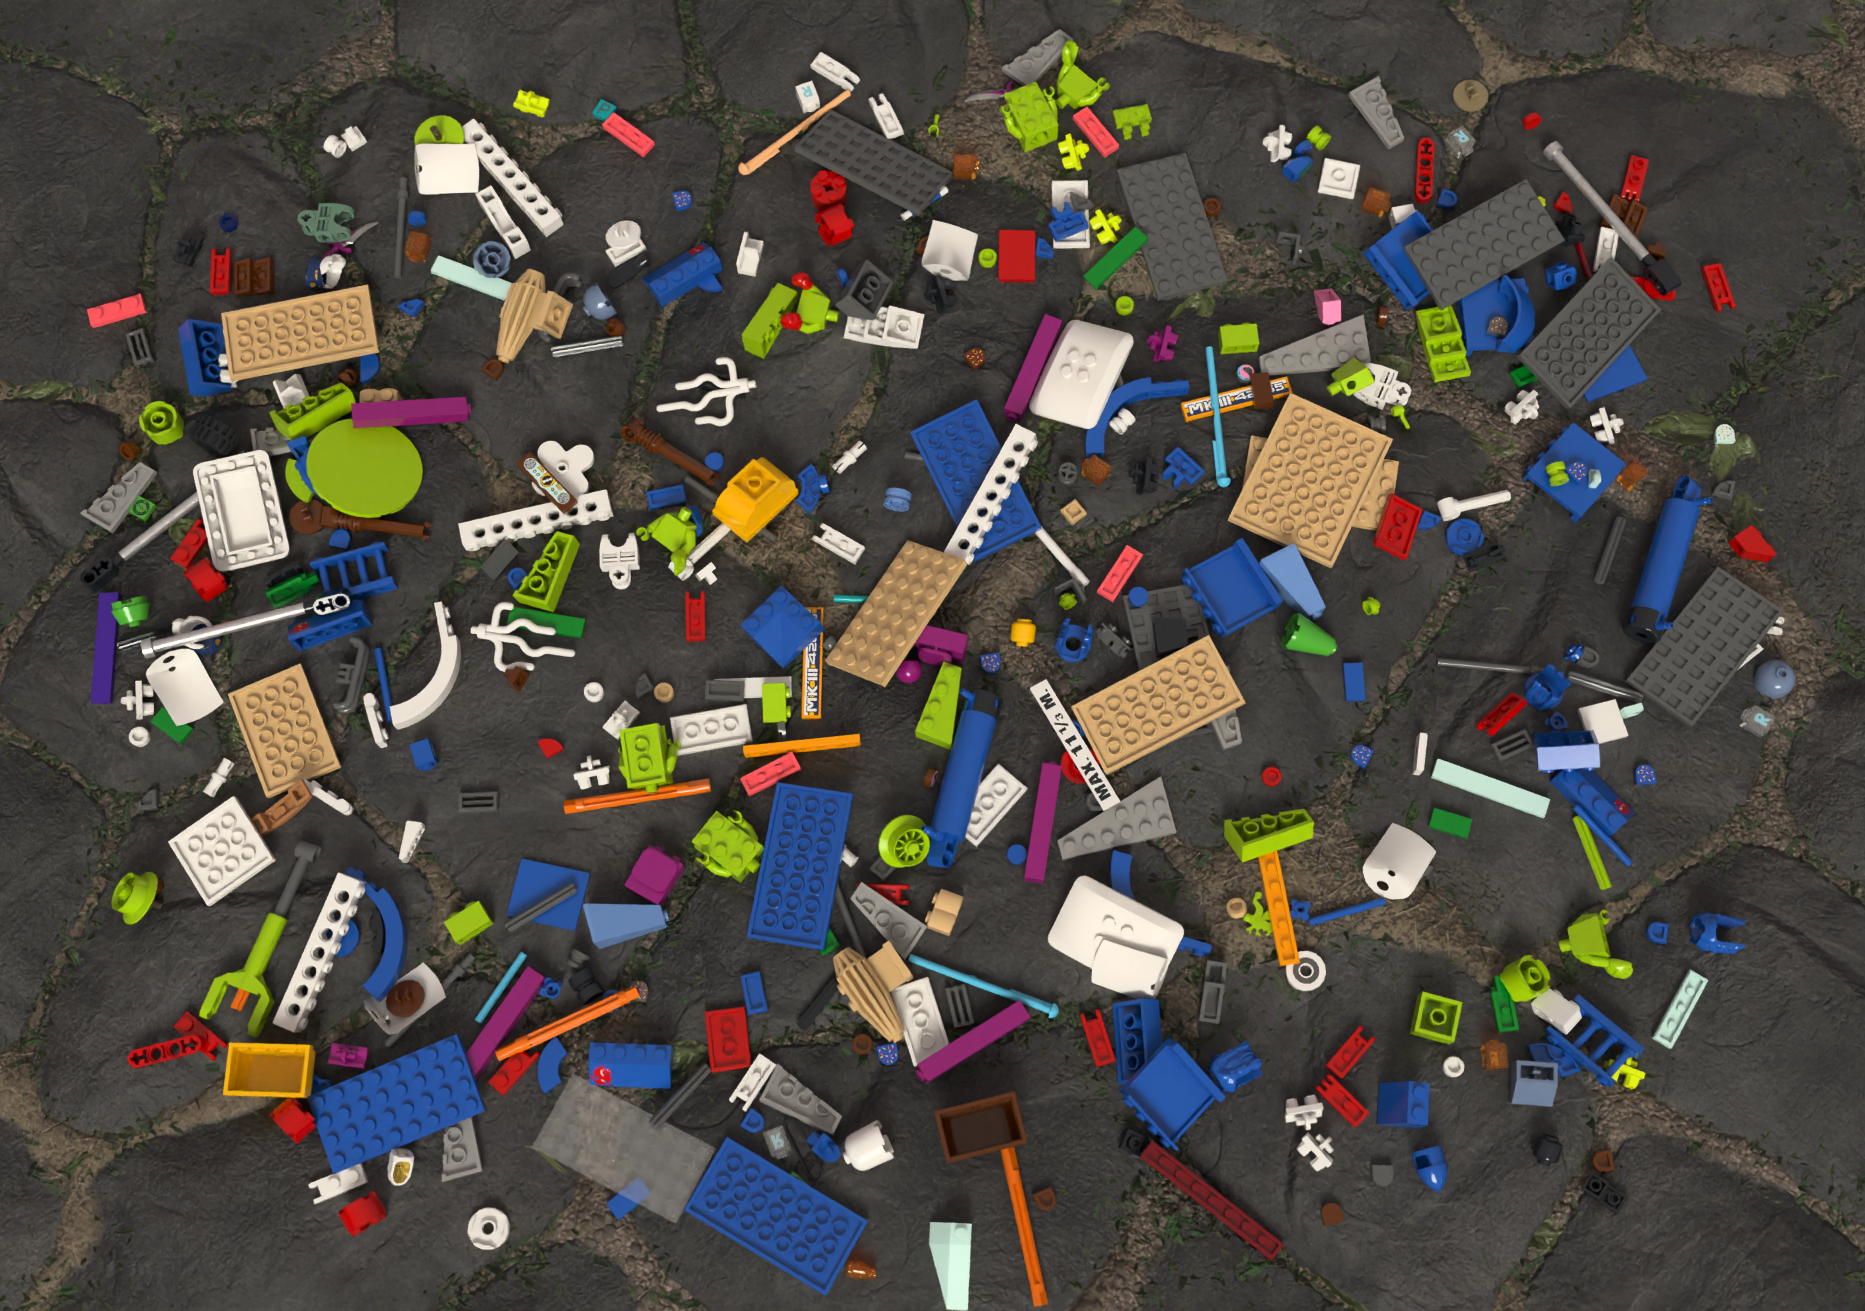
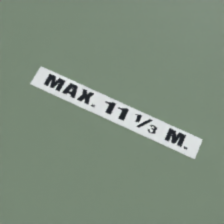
[1030,679,1120,811]

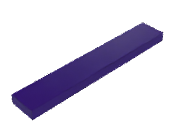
[90,592,121,704]

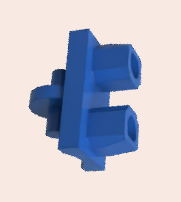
[807,1131,841,1162]

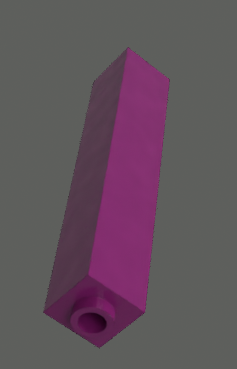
[1004,314,1062,422]
[351,397,471,428]
[1024,761,1062,884]
[466,966,545,1081]
[916,1000,1031,1084]

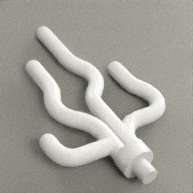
[656,357,757,426]
[471,602,575,672]

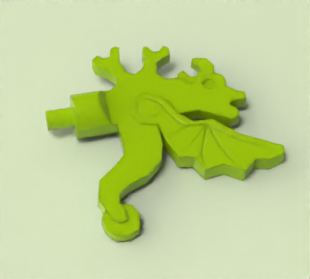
[1243,892,1272,937]

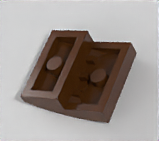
[1599,193,1648,238]
[234,257,274,296]

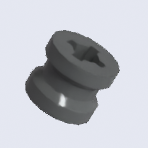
[1367,416,1386,434]
[1058,462,1077,485]
[565,949,590,971]

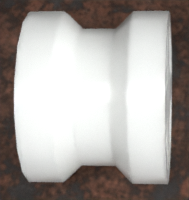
[324,135,347,158]

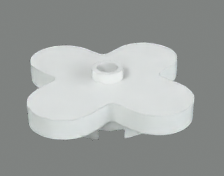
[532,441,594,497]

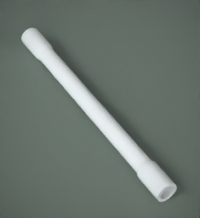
[1035,526,1090,588]

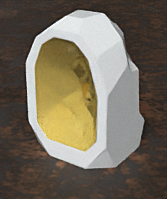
[387,1148,414,1186]

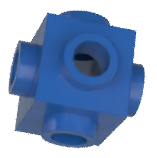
[1545,262,1577,291]

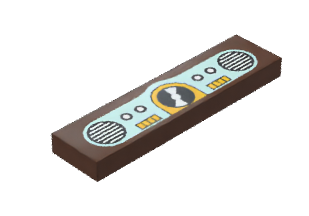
[516,452,578,514]

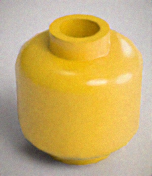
[1010,619,1036,647]

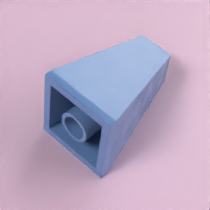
[1259,543,1326,620]
[583,904,670,949]

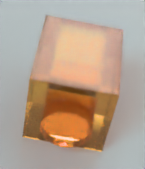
[954,154,979,179]
[1362,187,1392,218]
[404,231,431,262]
[1081,454,1112,487]
[1616,459,1649,492]
[1481,1040,1509,1071]

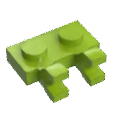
[1113,104,1152,140]

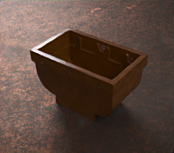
[934,1091,1028,1163]

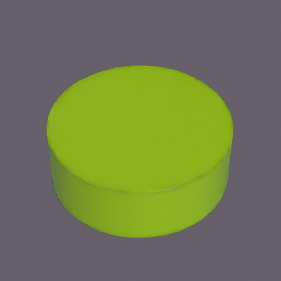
[979,248,997,268]
[1115,296,1134,315]

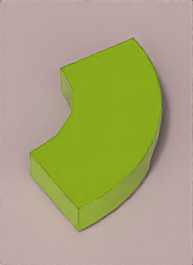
[285,458,314,504]

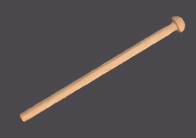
[738,90,851,175]

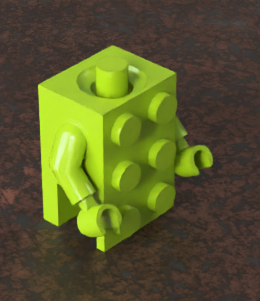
[999,81,1058,152]
[618,723,681,793]
[691,810,764,883]

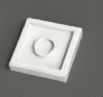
[1318,158,1360,199]
[1577,699,1628,744]

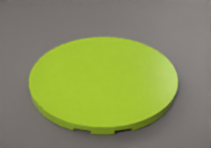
[306,419,423,518]

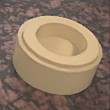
[654,682,674,703]
[1226,898,1247,918]

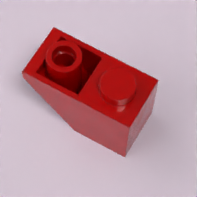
[1728,525,1776,562]

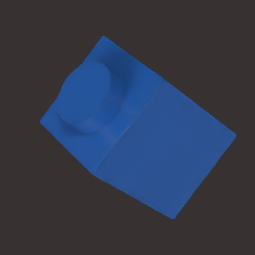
[409,738,439,771]

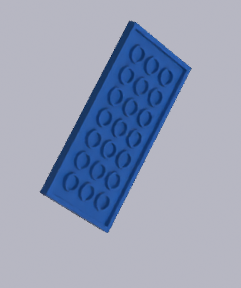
[910,399,1042,562]
[747,782,854,951]
[307,1034,487,1174]
[684,1137,868,1296]

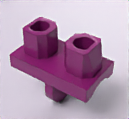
[1146,325,1178,362]
[328,1043,369,1069]

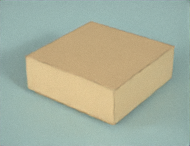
[1060,499,1087,525]

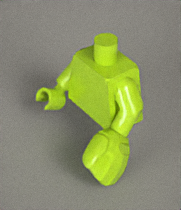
[1056,40,1110,109]
[636,507,696,576]
[1559,910,1633,979]

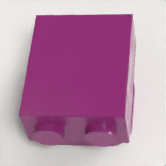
[916,625,968,666]
[624,845,685,906]

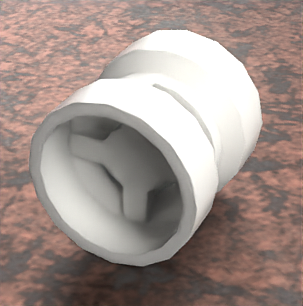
[1109,408,1135,434]

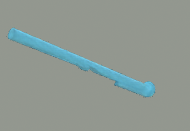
[1205,346,1231,487]
[908,954,1059,1018]

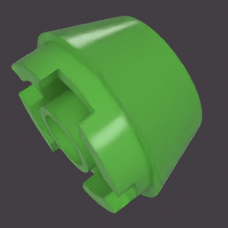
[111,596,150,627]

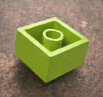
[1409,992,1463,1044]

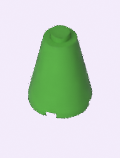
[1281,612,1337,656]

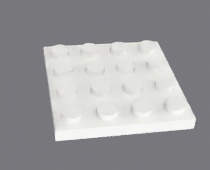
[168,796,276,906]

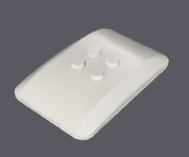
[1029,320,1134,429]
[193,450,290,572]
[1048,875,1184,990]

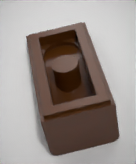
[1249,372,1274,409]

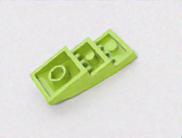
[1415,305,1471,383]

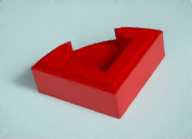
[1553,191,1573,214]
[537,739,564,759]

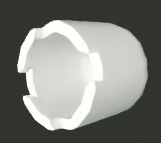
[843,1120,895,1171]

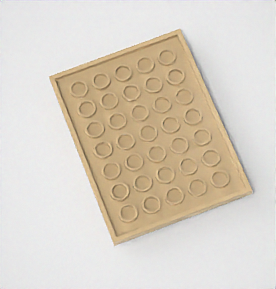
[1228,393,1393,569]

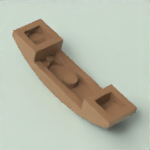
[251,779,313,837]

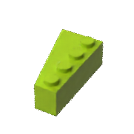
[742,283,798,359]
[269,382,356,441]
[512,531,580,613]
[915,662,962,750]
[1224,809,1314,863]

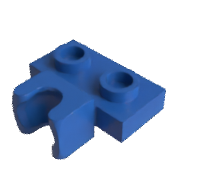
[1048,202,1089,242]
[1162,447,1205,490]

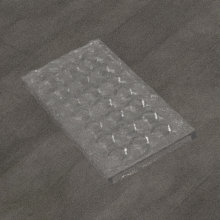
[532,1074,716,1224]

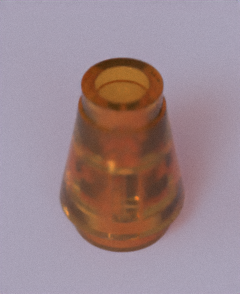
[845,1259,877,1280]

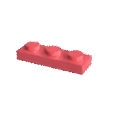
[1073,107,1119,158]
[602,112,655,158]
[87,294,147,328]
[1097,545,1143,602]
[740,752,801,797]

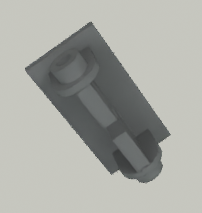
[1096,623,1133,658]

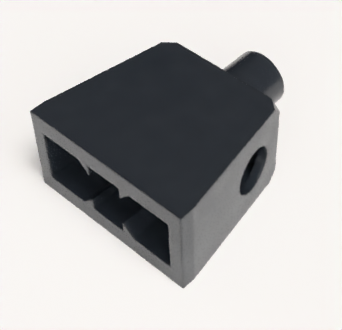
[1152,617,1198,658]

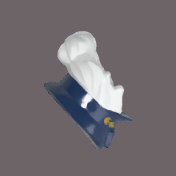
[305,254,346,291]
[172,616,222,656]

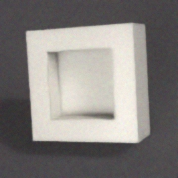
[341,126,367,151]
[695,562,717,585]

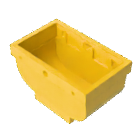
[712,457,799,543]
[223,1043,316,1098]

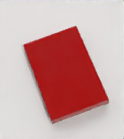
[998,230,1035,282]
[1372,493,1423,560]
[705,1006,751,1073]

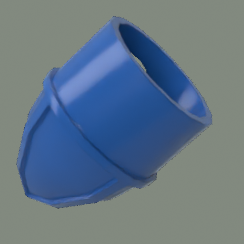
[1411,1146,1448,1192]

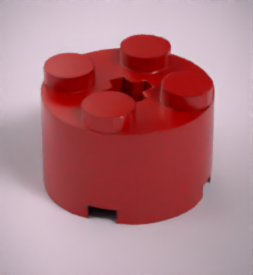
[810,170,847,211]
[815,203,854,247]
[183,557,228,603]
[269,1098,316,1144]
[337,1190,387,1236]

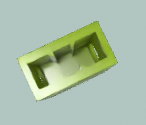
[1327,358,1375,396]

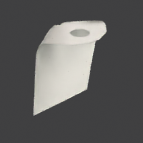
[414,144,479,195]
[921,220,978,281]
[146,649,224,726]
[1363,823,1436,899]
[1092,939,1168,999]
[364,963,446,1035]

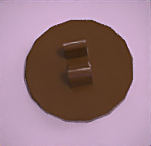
[289,499,323,535]
[386,980,425,1017]

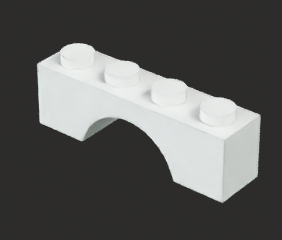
[475,186,531,259]

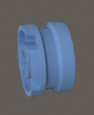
[883,488,912,512]

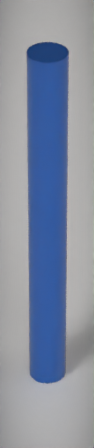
[374,648,392,722]
[1572,804,1633,867]
[1307,897,1386,926]

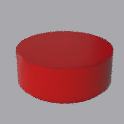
[1522,113,1542,130]
[1261,767,1282,787]

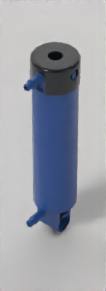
[1622,475,1713,644]
[921,688,1003,868]

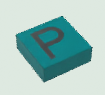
[592,99,617,122]

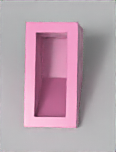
[1314,288,1341,325]

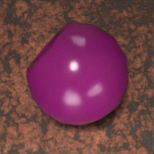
[896,658,922,683]

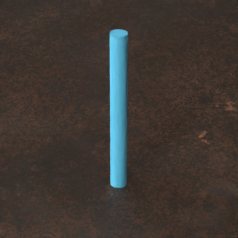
[475,952,527,1023]

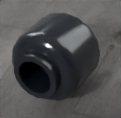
[1533,1134,1563,1166]

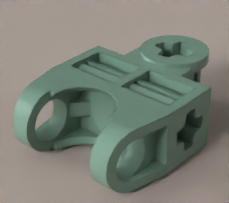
[297,203,355,243]

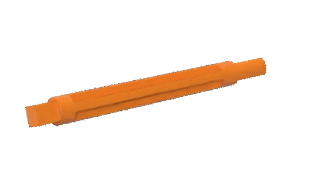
[564,779,711,814]
[495,986,640,1061]
[1000,1147,1048,1307]

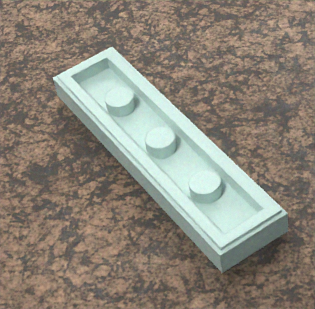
[1652,969,1708,1049]

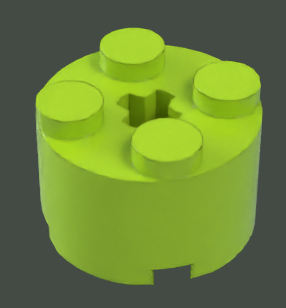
[139,401,184,445]
[1500,955,1550,1002]

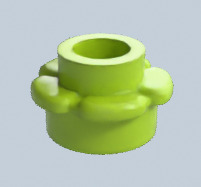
[1059,593,1077,610]
[1362,597,1380,615]

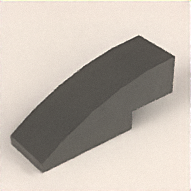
[1199,957,1227,1024]

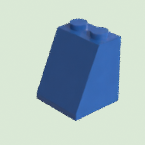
[1377,1081,1430,1129]

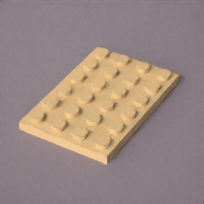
[228,663,342,799]

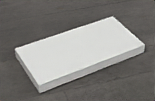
[1052,180,1090,248]
[670,704,753,756]
[965,764,1028,847]
[891,977,949,1067]

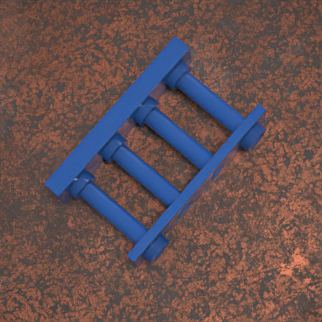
[310,541,398,605]
[1545,994,1645,1089]

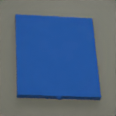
[1583,345,1648,403]
[506,859,591,931]

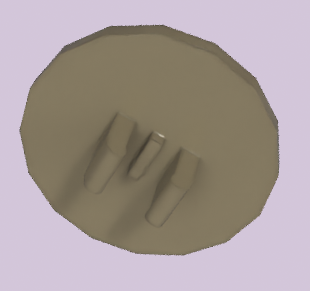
[1453,80,1488,112]

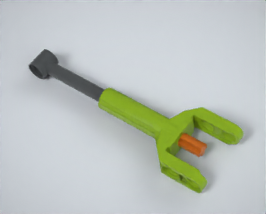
[199,840,321,1038]

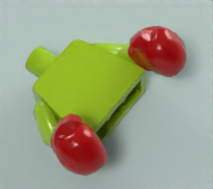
[780,271,839,334]

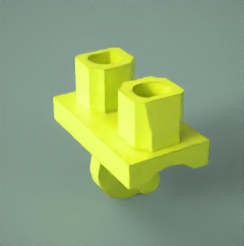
[513,90,550,118]
[1058,134,1089,171]
[1089,209,1121,245]
[1603,1055,1646,1089]

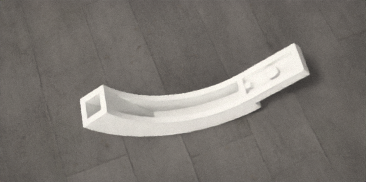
[390,601,461,730]

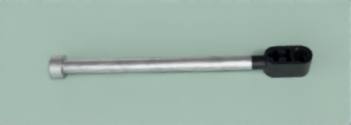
[1543,141,1681,296]
[80,450,245,591]
[141,587,351,659]

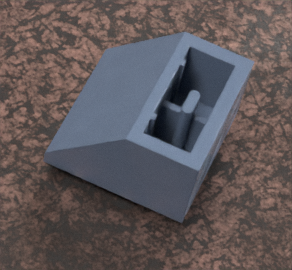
[1510,1060,1558,1107]

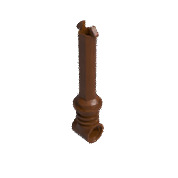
[620,418,720,485]
[319,506,432,541]

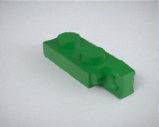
[265,571,320,609]
[1490,975,1519,1033]

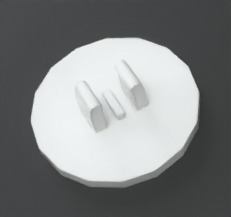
[606,220,641,249]

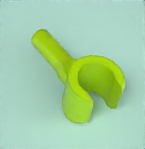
[928,114,939,137]
[1391,405,1410,430]

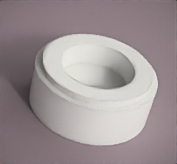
[584,682,604,702]
[129,727,151,747]
[1442,1056,1464,1077]

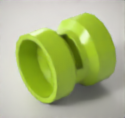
[1306,125,1331,151]
[1545,461,1569,486]

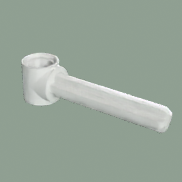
[1437,490,1511,521]
[668,523,731,581]

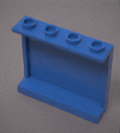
[1363,210,1434,311]
[1457,278,1535,356]
[1523,422,1627,523]
[1182,538,1283,638]
[1119,1038,1226,1151]

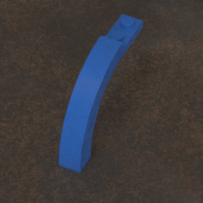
[1084,377,1189,460]
[1109,850,1212,957]
[345,866,407,1003]

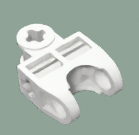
[1353,363,1411,410]
[599,533,640,590]

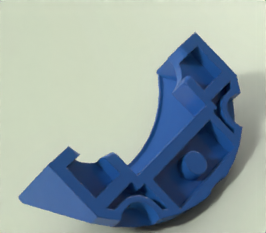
[1496,275,1535,353]

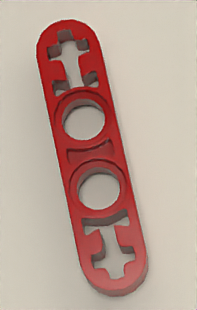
[1414,138,1435,204]
[128,1034,206,1068]

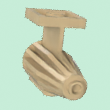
[496,269,573,363]
[833,941,914,1043]

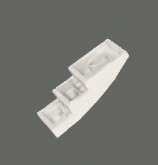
[843,305,924,349]

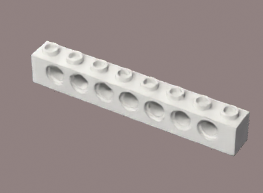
[462,118,563,237]
[944,424,1038,568]
[458,489,614,551]
[273,872,366,1032]

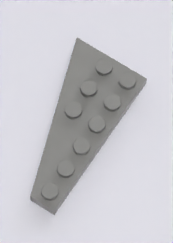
[1258,314,1371,376]
[1057,776,1176,861]

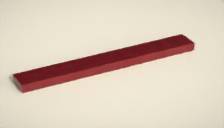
[1139,1140,1284,1261]

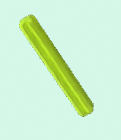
[1573,815,1612,890]

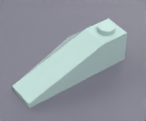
[929,1222,972,1310]

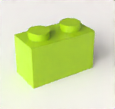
[1218,322,1259,354]
[762,683,791,723]
[444,901,494,945]

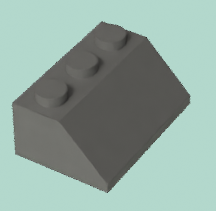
[835,259,894,320]

